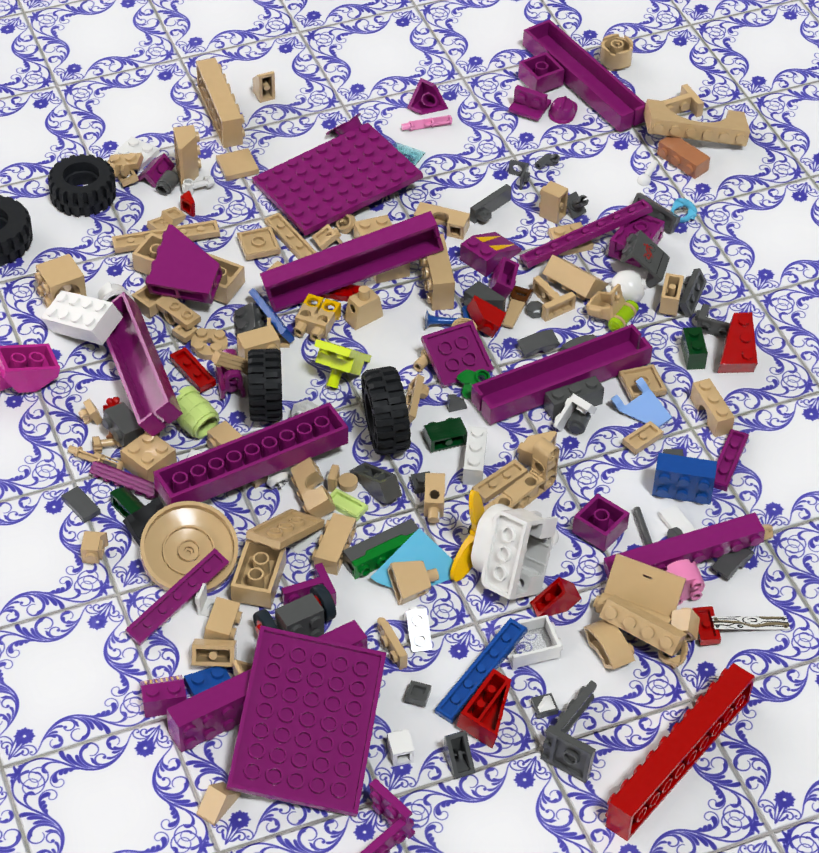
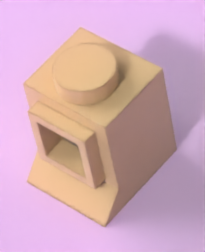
[80,531,108,564]

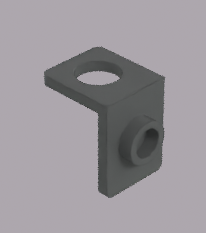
[509,159,530,190]

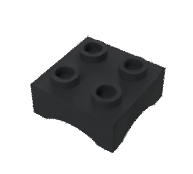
[122,497,164,547]

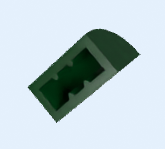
[110,487,145,519]

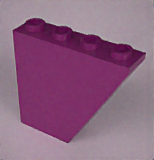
[145,224,223,304]

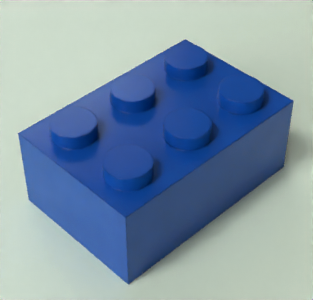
[652,452,717,505]

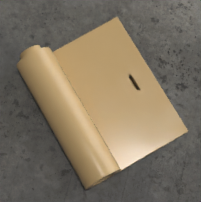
[593,553,686,625]

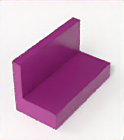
[137,153,175,188]

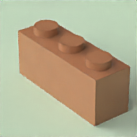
[657,136,710,179]

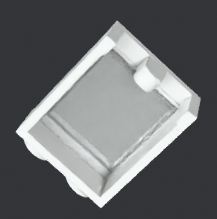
[500,615,563,670]

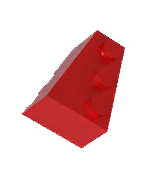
[717,312,758,373]
[456,668,511,749]

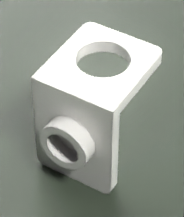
[195,583,215,617]

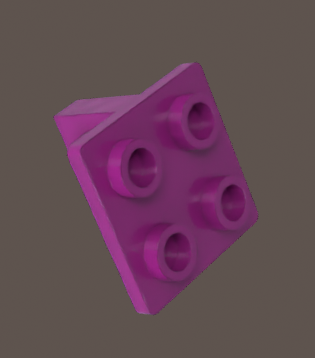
[509,85,551,121]

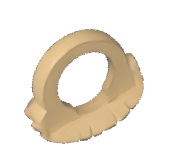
[658,640,688,668]

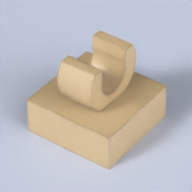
[78,398,102,425]

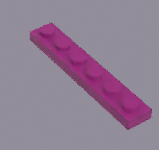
[125,548,229,646]

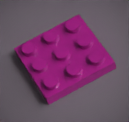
[421,320,494,388]

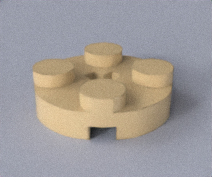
[191,328,228,360]

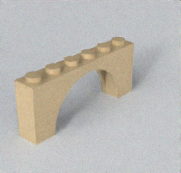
[643,99,750,146]

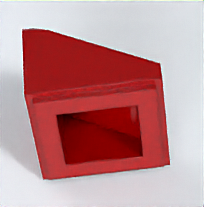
[180,191,195,217]

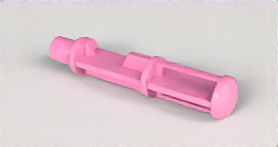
[401,115,452,131]

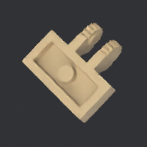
[108,153,144,178]

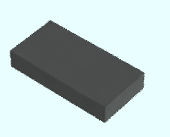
[61,486,101,523]

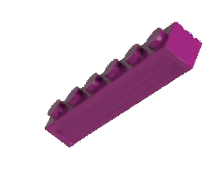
[89,461,159,499]

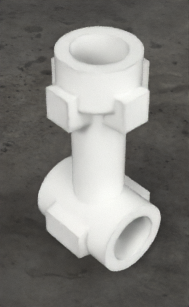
[182,175,215,195]

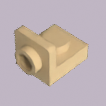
[312,224,343,250]

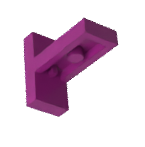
[281,563,336,606]

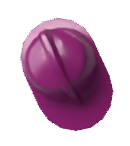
[549,96,578,124]
[326,113,362,136]

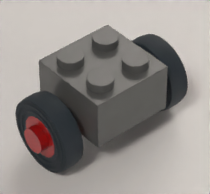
[253,584,336,637]

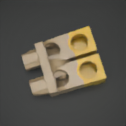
[294,293,341,341]

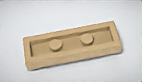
[472,459,528,504]

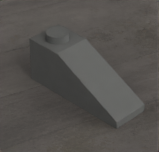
[349,462,402,504]

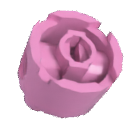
[662,559,705,605]

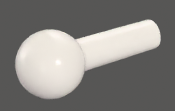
[637,160,658,186]

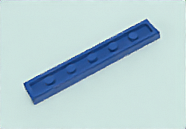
[435,618,528,724]

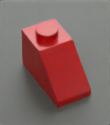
[467,295,506,338]
[530,577,582,617]

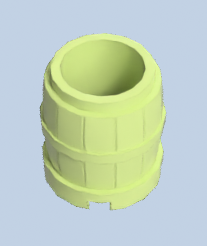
[176,386,219,439]

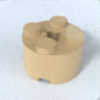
[599,34,633,71]

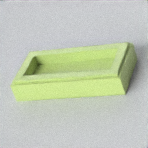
[330,488,368,522]

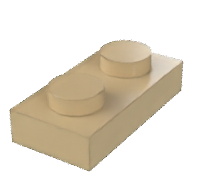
[622,421,664,455]

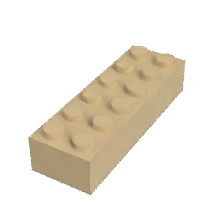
[196,58,245,148]
[132,233,245,304]

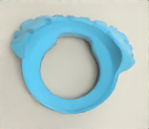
[671,198,697,223]

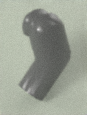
[535,153,560,169]

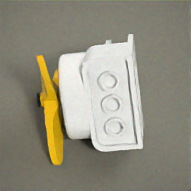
[450,490,558,600]

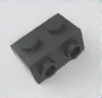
[234,302,265,334]

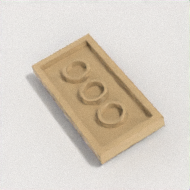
[246,509,325,550]

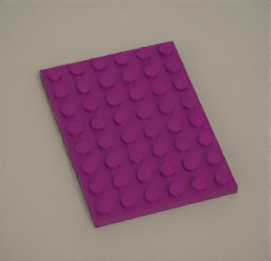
[252,122,423,236]
[226,625,386,817]

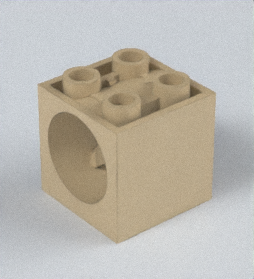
[34,254,87,308]

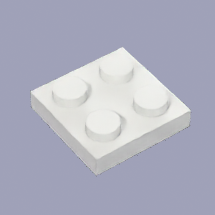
[112,136,160,172]

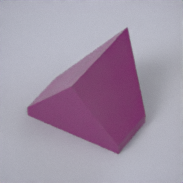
[407,78,448,115]

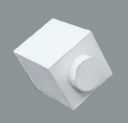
[387,729,415,767]

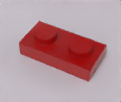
[692,606,721,646]

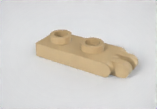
[377,617,408,670]

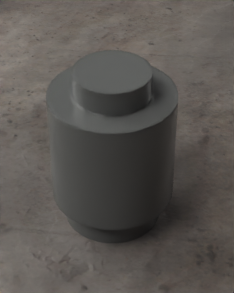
[156,170,179,195]
[567,409,591,434]

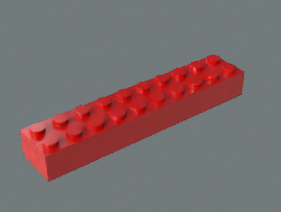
[605,663,755,841]

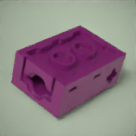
[608,215,665,268]

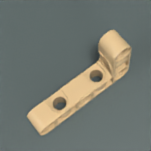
[484,437,560,512]

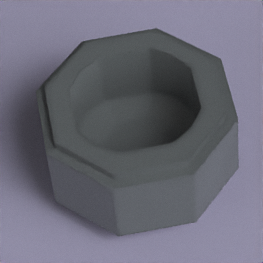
[526,301,542,318]

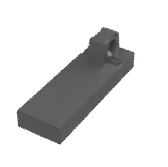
[470,184,512,224]
[632,193,681,233]
[679,268,707,317]

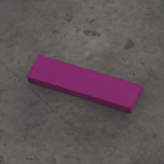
[714,429,749,492]

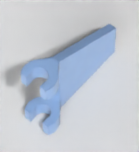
[611,377,672,427]

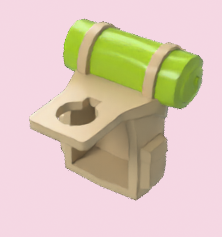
[586,284,639,331]

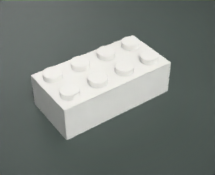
[41,290,123,345]

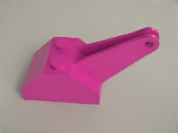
[0,343,60,393]

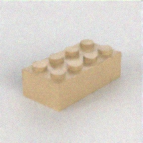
[354,215,410,284]
[419,234,455,311]

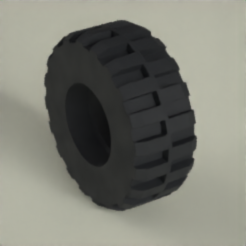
[0,195,33,266]
[361,366,411,456]

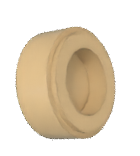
[338,473,358,492]

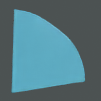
[370,528,454,588]

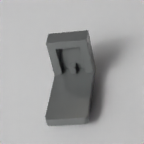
[695,304,730,338]

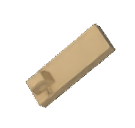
[406,374,430,423]

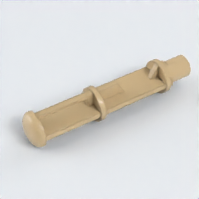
[68,445,124,470]

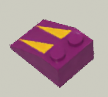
[460,232,522,277]

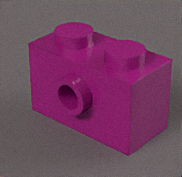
[489,256,519,298]

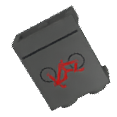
[620,230,670,288]

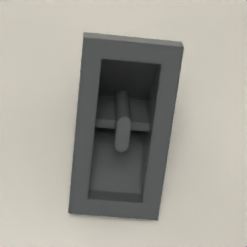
[443,730,476,779]

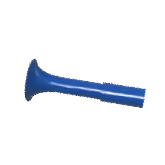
[425,306,472,329]

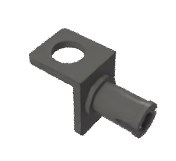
[567,191,589,219]

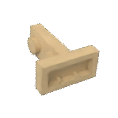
[663,84,704,117]
[532,276,576,322]

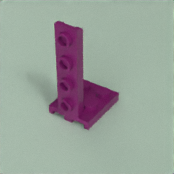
[360,778,415,853]

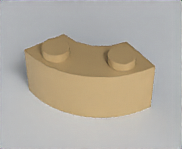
[584,619,635,670]

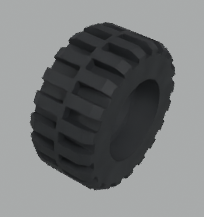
[48,154,116,217]
[248,349,283,422]

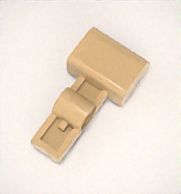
[131,286,201,330]

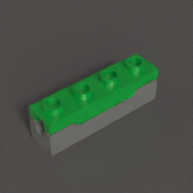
[343,519,419,579]

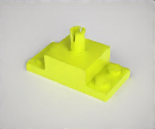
[314,339,372,389]

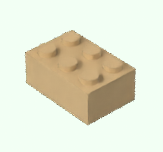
[230,539,286,608]

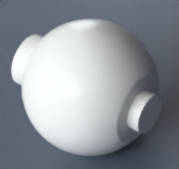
[606,270,647,303]

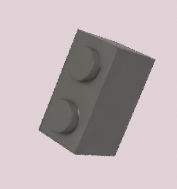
[102,402,144,447]

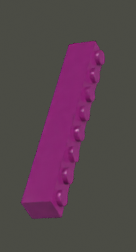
[604,512,765,578]

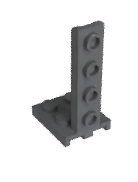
[540,680,597,783]

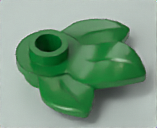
[456,369,491,399]

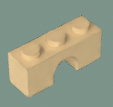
[414,202,470,240]
[690,378,735,437]
[290,457,336,518]

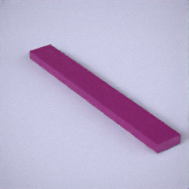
[520,199,653,268]

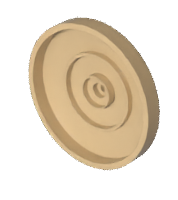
[140,501,238,596]

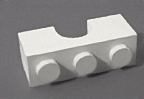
[463,426,488,486]

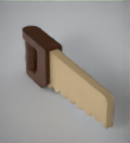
[501,286,533,328]

